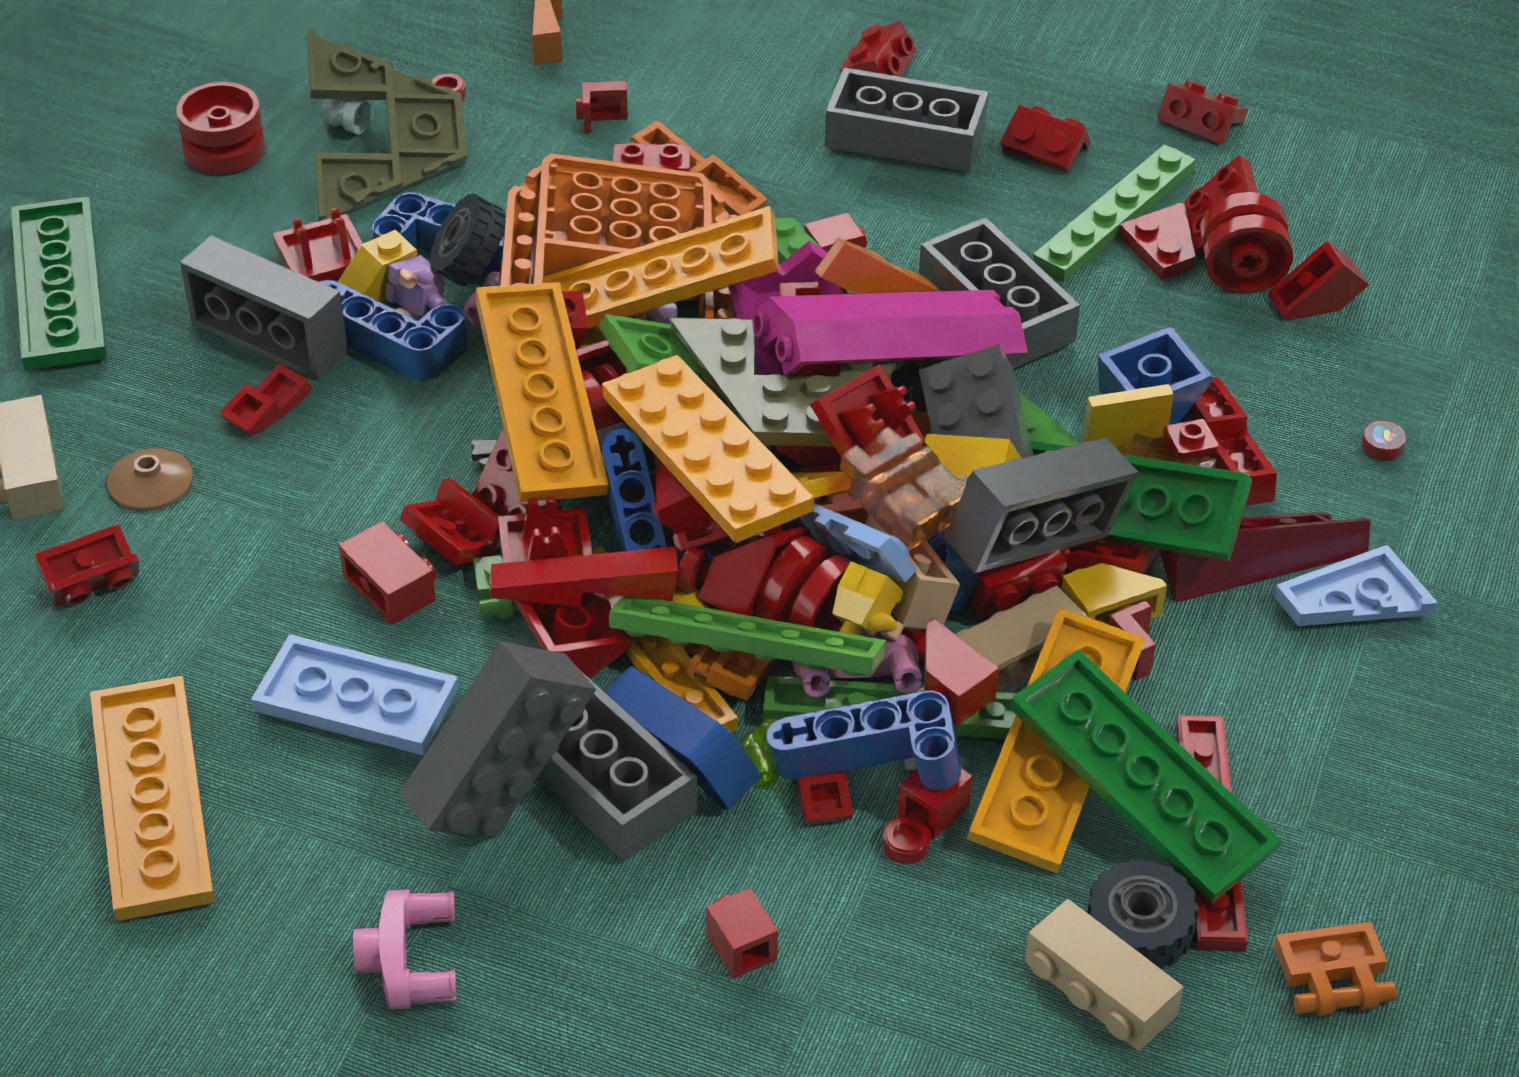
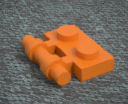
[1273,922,1397,1017]

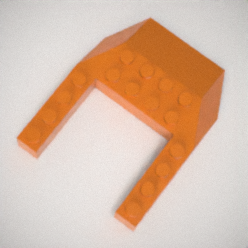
[491,153,738,392]

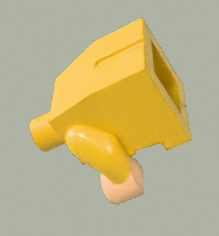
[832,562,905,641]

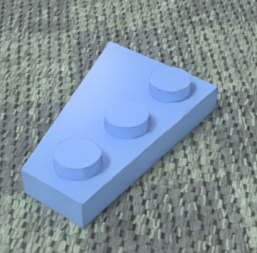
[797,503,918,582]
[1274,545,1438,626]

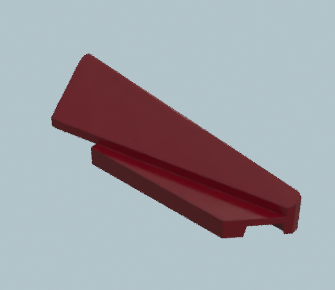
[1159,512,1371,602]

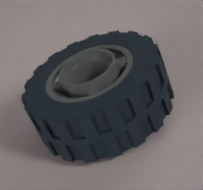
[430,193,506,286]
[1087,859,1198,969]

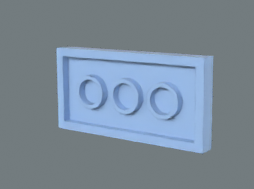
[251,634,459,756]

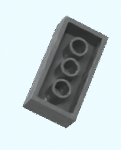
[824,68,989,172]
[919,217,1080,369]
[180,236,348,380]
[919,344,1034,498]
[943,438,1138,573]
[399,641,597,838]
[536,669,697,861]

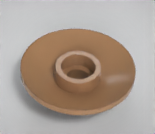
[107,448,193,511]

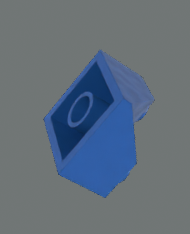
[1098,326,1212,425]

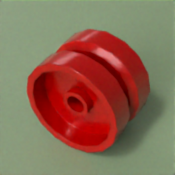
[176,82,265,174]
[1200,192,1293,294]
[756,536,857,631]

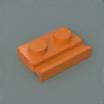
[687,645,779,701]

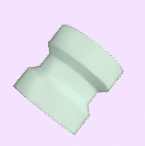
[321,99,373,135]

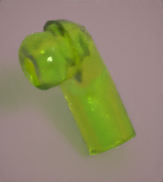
[743,719,778,786]

